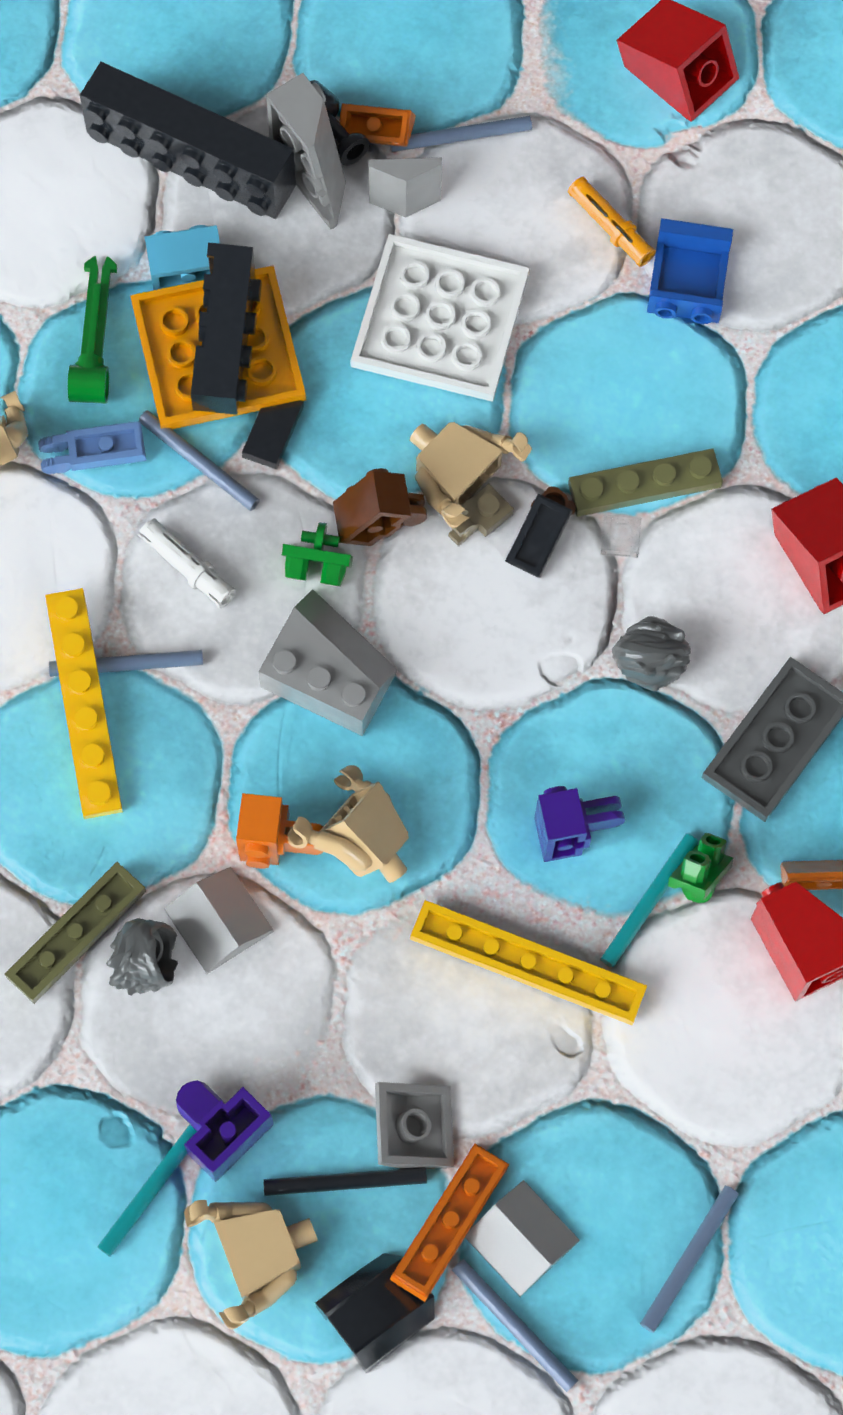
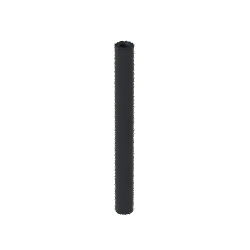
[264,1167,427,1196]

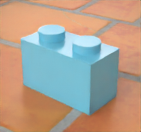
[144,225,220,290]

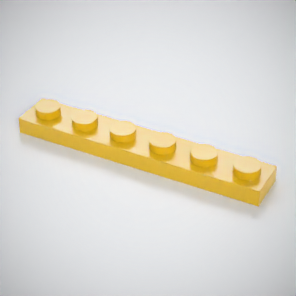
[45,588,123,819]
[410,900,647,1025]

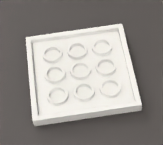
[350,234,530,402]

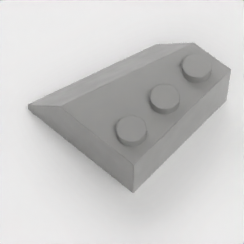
[266,73,346,230]
[258,589,397,736]

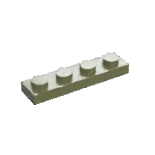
[568,448,723,517]
[5,862,146,1004]

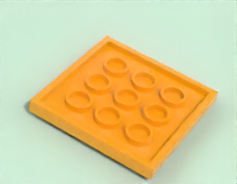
[130,265,306,429]

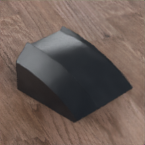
[315,1253,435,1373]

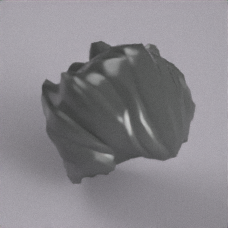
[612,616,691,692]
[106,918,178,996]

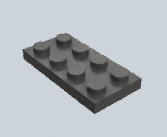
[701,657,843,822]

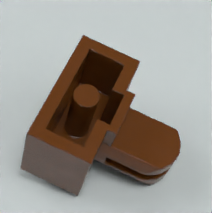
[333,468,427,546]

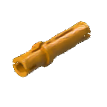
[568,176,656,267]

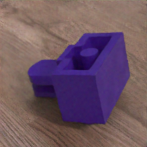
[534,786,625,862]
[176,1080,274,1182]

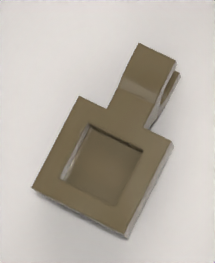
[448,483,514,546]

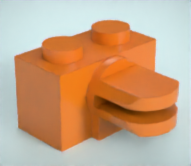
[236,793,323,869]

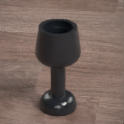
[310,80,370,166]

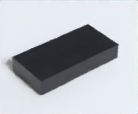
[242,400,304,470]
[505,494,573,578]

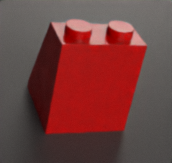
[616,0,739,122]
[771,477,843,614]
[751,881,843,1002]

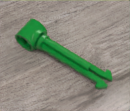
[67,256,118,404]

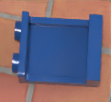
[647,218,734,324]

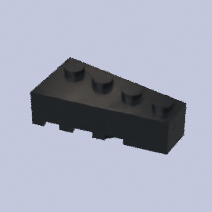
[191,242,262,415]

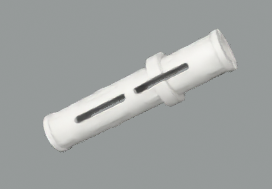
[139,518,236,608]

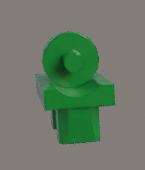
[281,522,353,587]
[668,833,734,903]

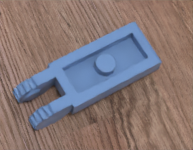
[38,421,146,474]

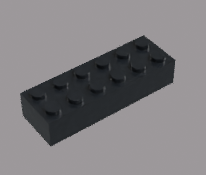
[80,61,296,219]

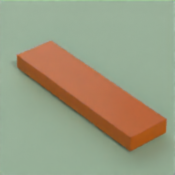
[390,1144,509,1302]

